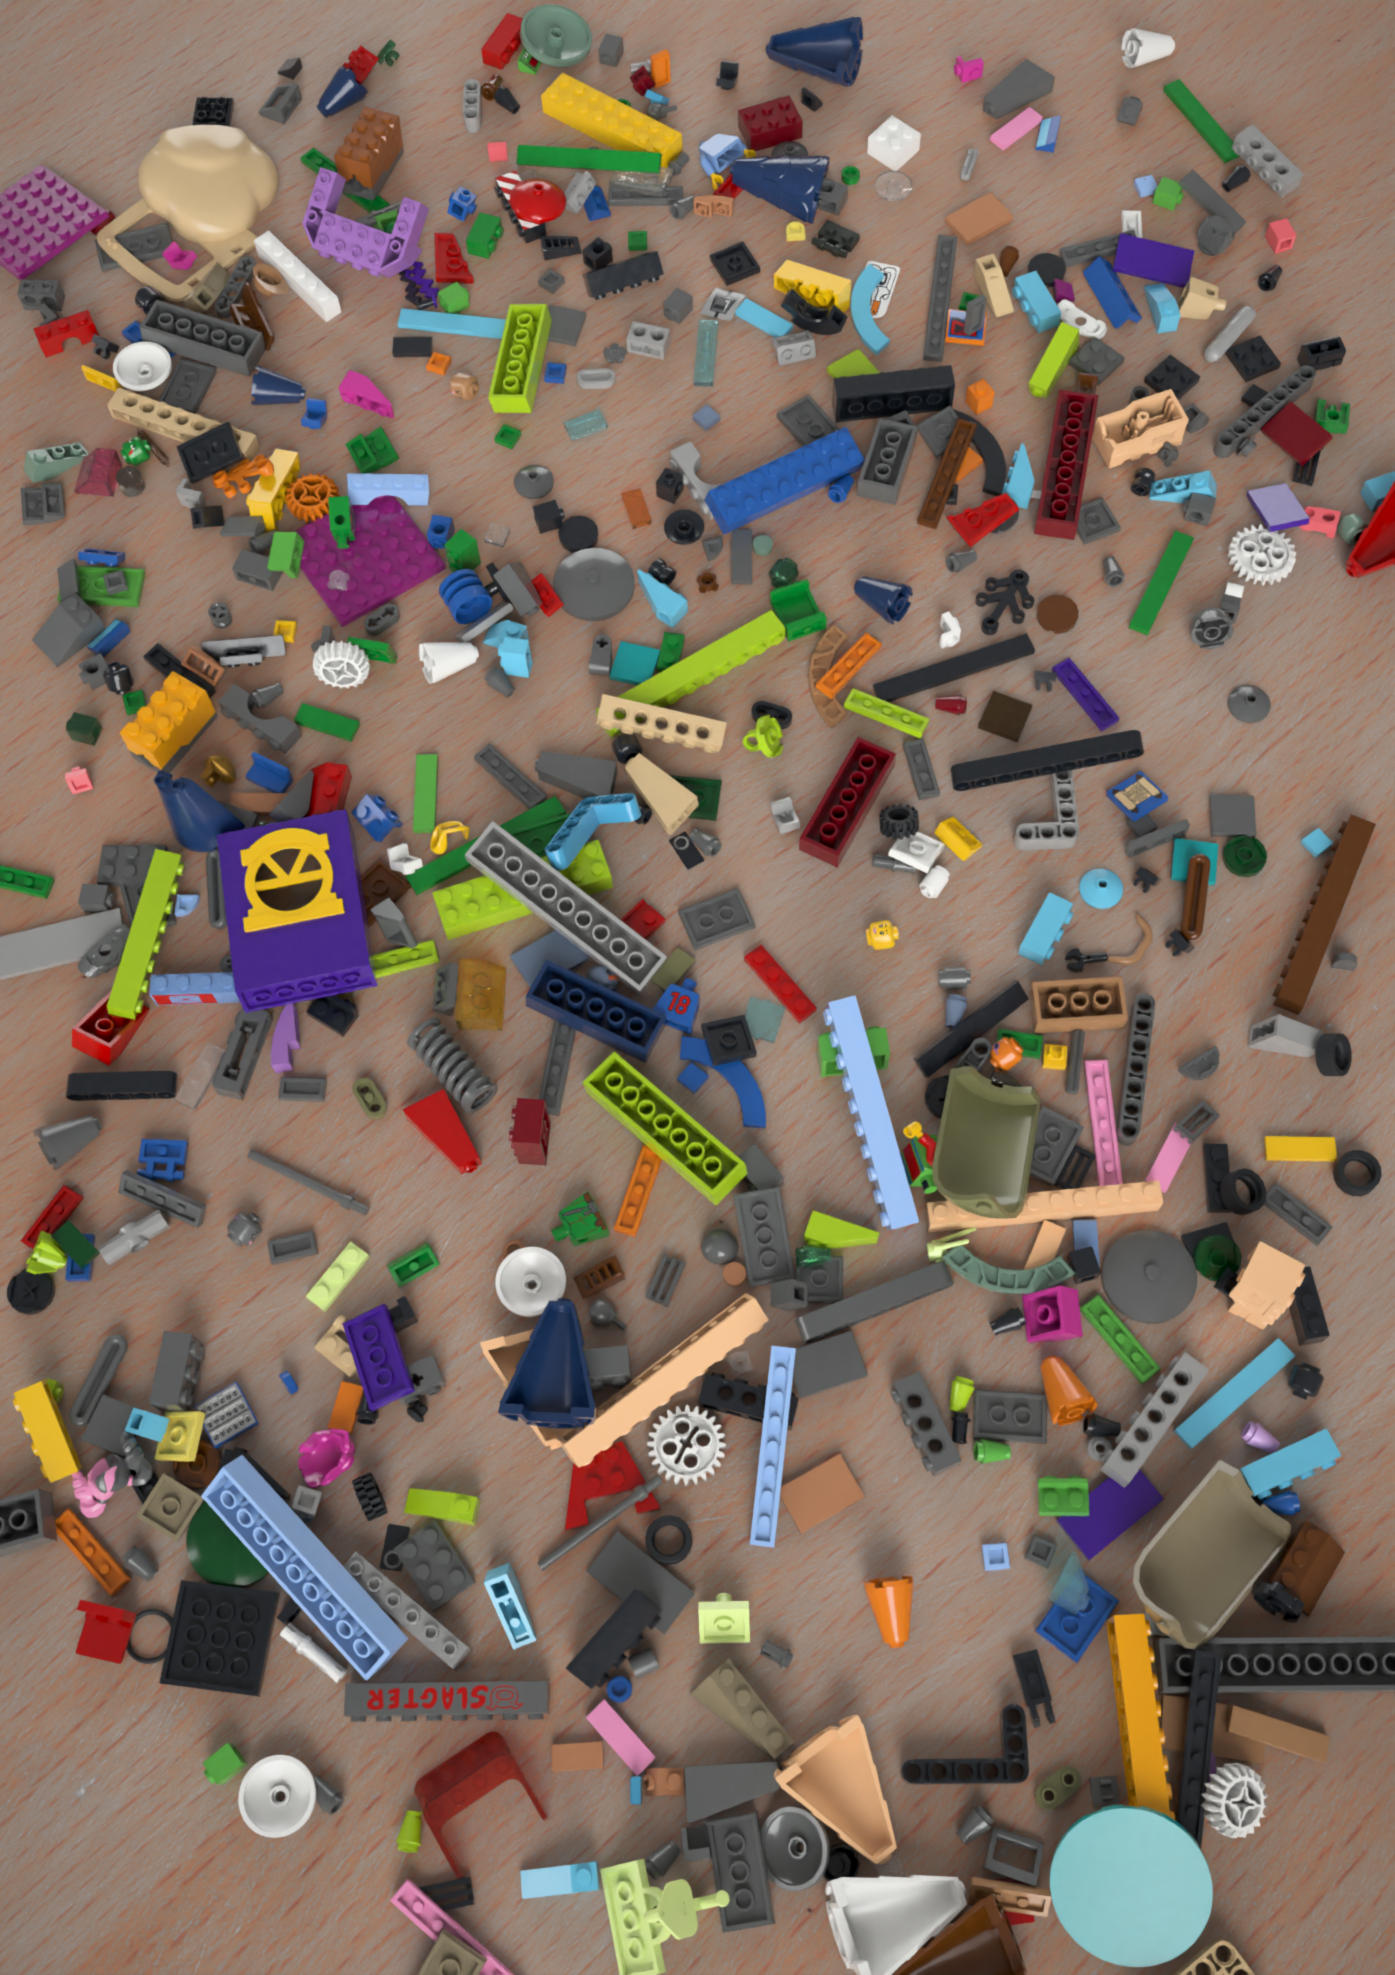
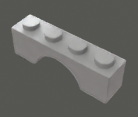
[669,441,721,520]

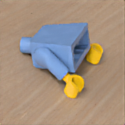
[699,134,756,190]

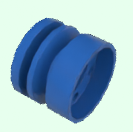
[438,569,493,624]

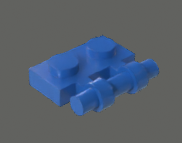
[137,1139,189,1182]

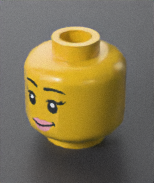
[866,920,899,950]

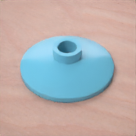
[1079,869,1123,909]

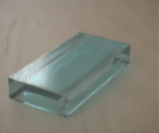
[564,409,608,441]

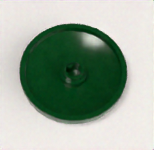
[186,1501,270,1588]

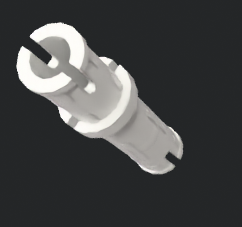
[280,1622,347,1683]

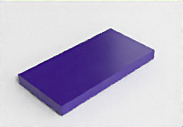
[1112,233,1194,288]
[342,1304,415,1411]
[1056,1469,1164,1561]

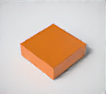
[426,351,452,375]

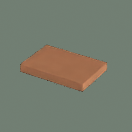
[945,192,1013,246]
[780,1454,865,1534]

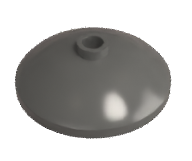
[761,1806,830,1891]

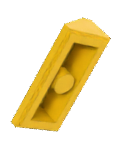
[81,365,123,392]
[934,817,982,861]

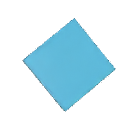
[1301,828,1333,858]

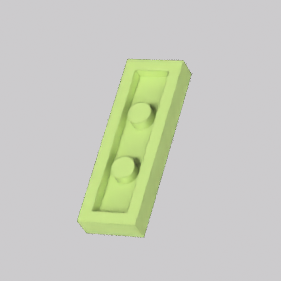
[306,1241,370,1312]

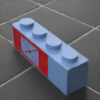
[149,972,240,1005]

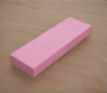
[990,107,1043,151]
[1145,1123,1194,1193]
[586,1699,656,1776]

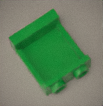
[770,579,827,642]

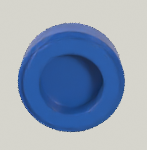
[279,1371,299,1395]
[607,1676,632,1703]

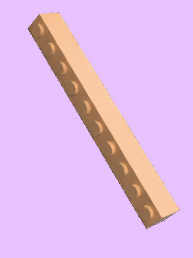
[925,1181,1163,1233]
[557,1293,769,1468]

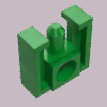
[1314,399,1350,434]

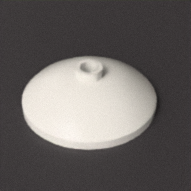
[113,342,172,391]
[495,1247,566,1317]
[238,1755,317,1838]

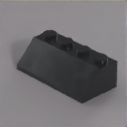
[566,1589,662,1689]

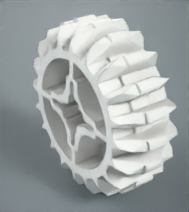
[313,640,370,689]
[1201,1763,1269,1838]

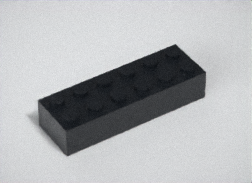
[832,365,955,423]

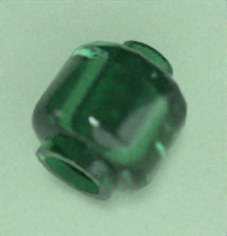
[768,558,799,588]

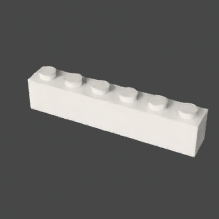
[254,230,341,322]

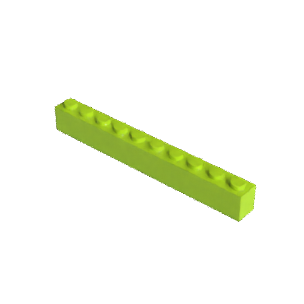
[596,610,785,738]

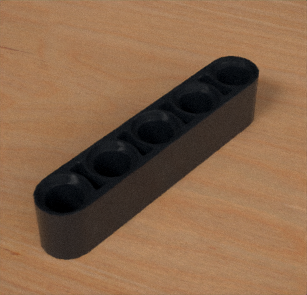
[66,1071,178,1101]

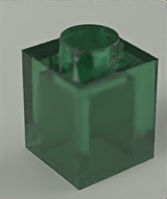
[66,712,103,746]

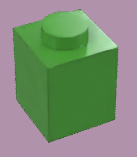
[1153,177,1185,211]
[438,282,470,314]
[203,1743,248,1785]

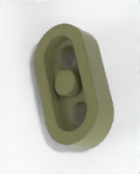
[352,1078,387,1120]
[1034,1766,1081,1810]

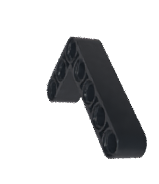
[900,1704,1029,1785]

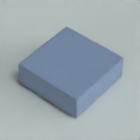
[693,405,720,431]

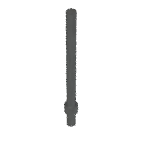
[248,1150,370,1216]
[537,1475,663,1570]

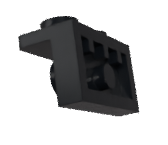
[306,994,359,1037]

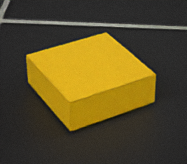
[273,620,297,643]

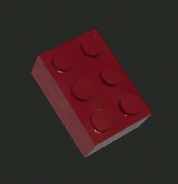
[738,95,803,152]
[509,1098,551,1166]

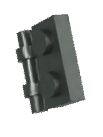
[811,220,860,259]

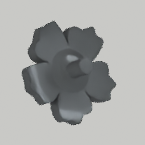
[603,343,627,363]

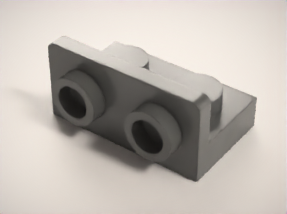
[432,963,459,1016]

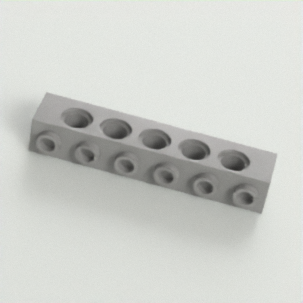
[1100,1352,1209,1488]
[343,1551,471,1671]

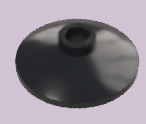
[664,510,704,545]

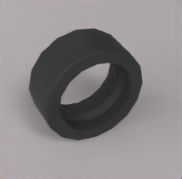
[1315,1033,1352,1076]
[1333,1150,1382,1197]
[1220,1168,1266,1215]
[645,1515,693,1565]

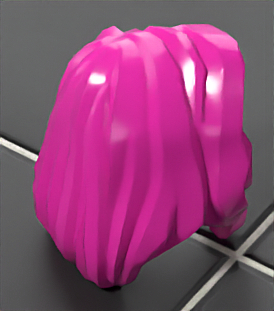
[297,1429,355,1488]

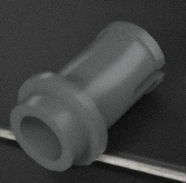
[668,152,690,175]
[760,1639,794,1668]

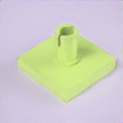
[698,1593,750,1644]

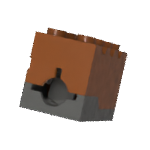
[334,107,404,201]

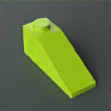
[804,1210,880,1250]
[404,1488,481,1526]

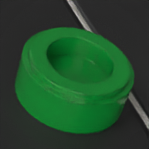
[841,166,860,185]

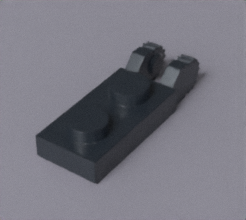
[1012,1649,1056,1728]

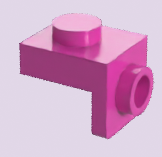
[954,56,984,83]
[162,242,197,270]

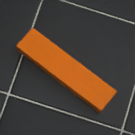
[815,632,882,699]
[614,1145,663,1238]
[55,1508,132,1597]

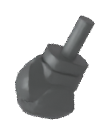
[646,103,677,121]
[588,1299,627,1330]

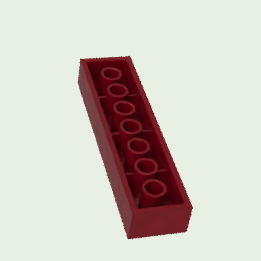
[1034,389,1099,540]

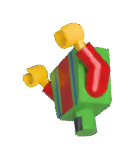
[900,1122,937,1194]

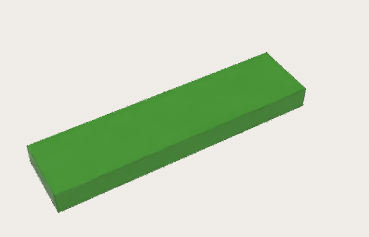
[413,754,438,833]
[1080,1294,1161,1385]

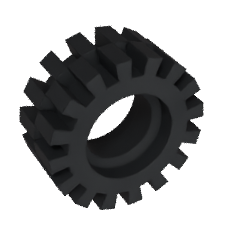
[879,804,919,840]
[352,1472,388,1521]

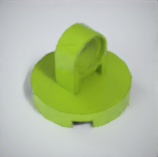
[743,715,784,758]

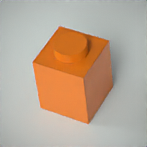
[965,378,995,415]

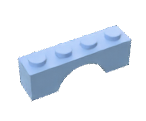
[346,473,429,506]

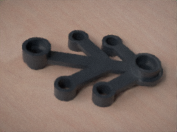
[975,570,1035,635]

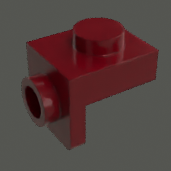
[630,66,656,97]

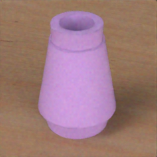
[1241,1421,1280,1454]

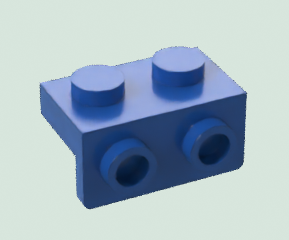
[351,794,403,842]

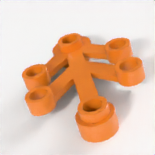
[212,454,275,498]

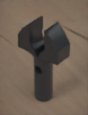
[1065,948,1108,973]

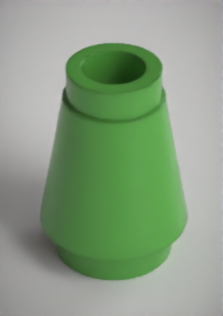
[973,1439,1011,1464]

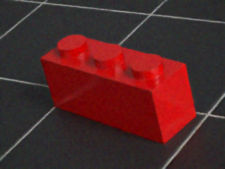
[481,13,523,70]

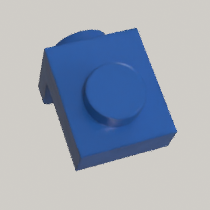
[301,398,327,429]

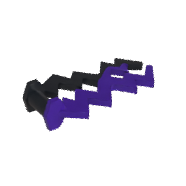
[398,261,439,310]

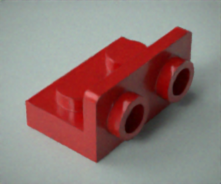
[342,45,379,84]

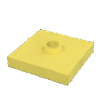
[154,1411,206,1462]

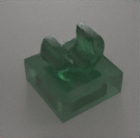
[377,39,400,66]

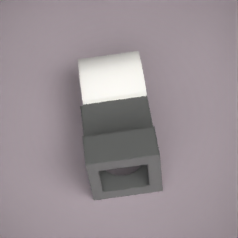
[1219,582,1244,624]

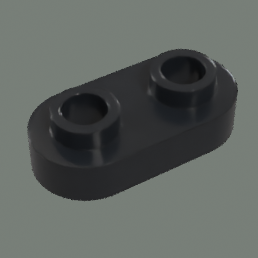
[751,701,792,729]

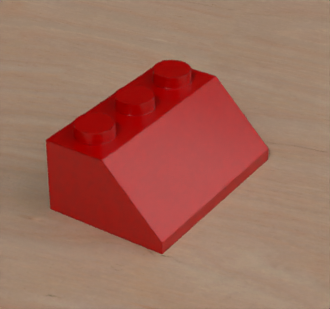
[303,762,352,818]

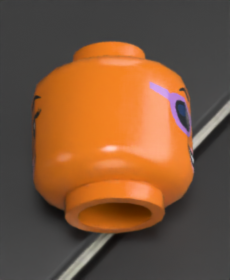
[989,1037,1024,1071]

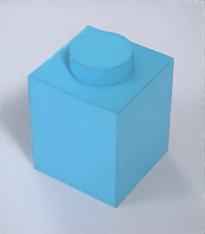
[125,1407,170,1442]

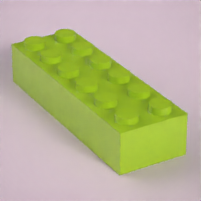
[488,304,552,413]

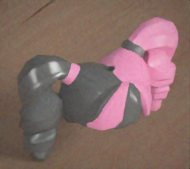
[71,1432,153,1518]

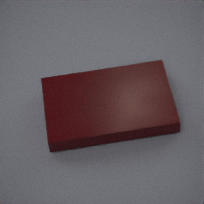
[1261,402,1333,466]

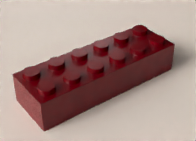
[799,737,896,868]

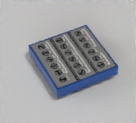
[194,1382,259,1449]

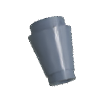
[945,994,968,1028]

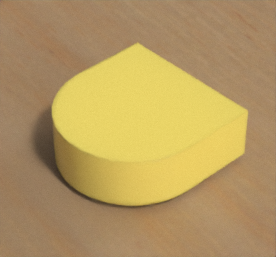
[786,221,805,241]

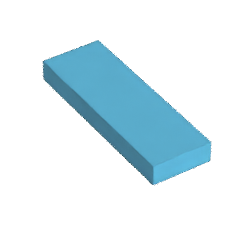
[735,298,793,338]

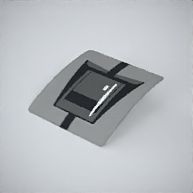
[701,288,746,321]

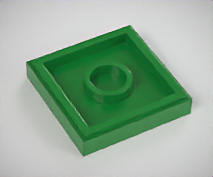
[347,637,397,664]

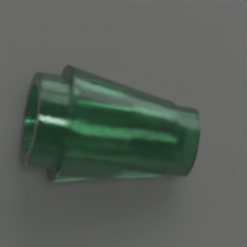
[795,1245,831,1268]

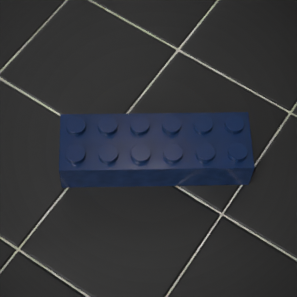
[526,959,667,1063]

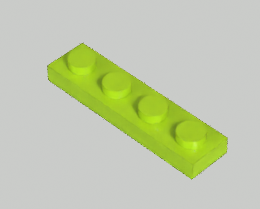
[844,688,930,739]

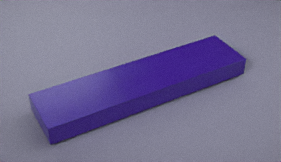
[1052,658,1119,732]

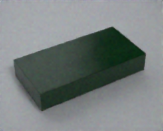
[51,1220,100,1269]

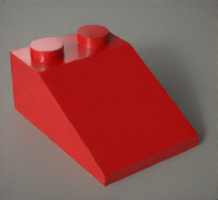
[72,990,150,1066]

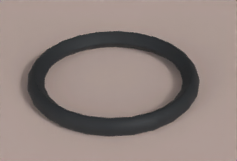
[126,1609,173,1664]

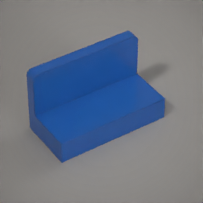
[245,752,294,793]

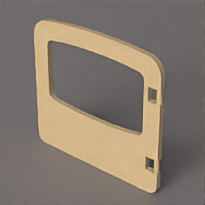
[97,198,257,302]

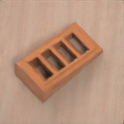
[181,645,226,687]

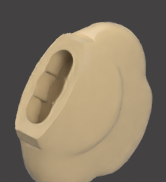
[138,125,279,244]

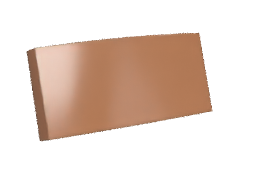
[694,195,734,218]

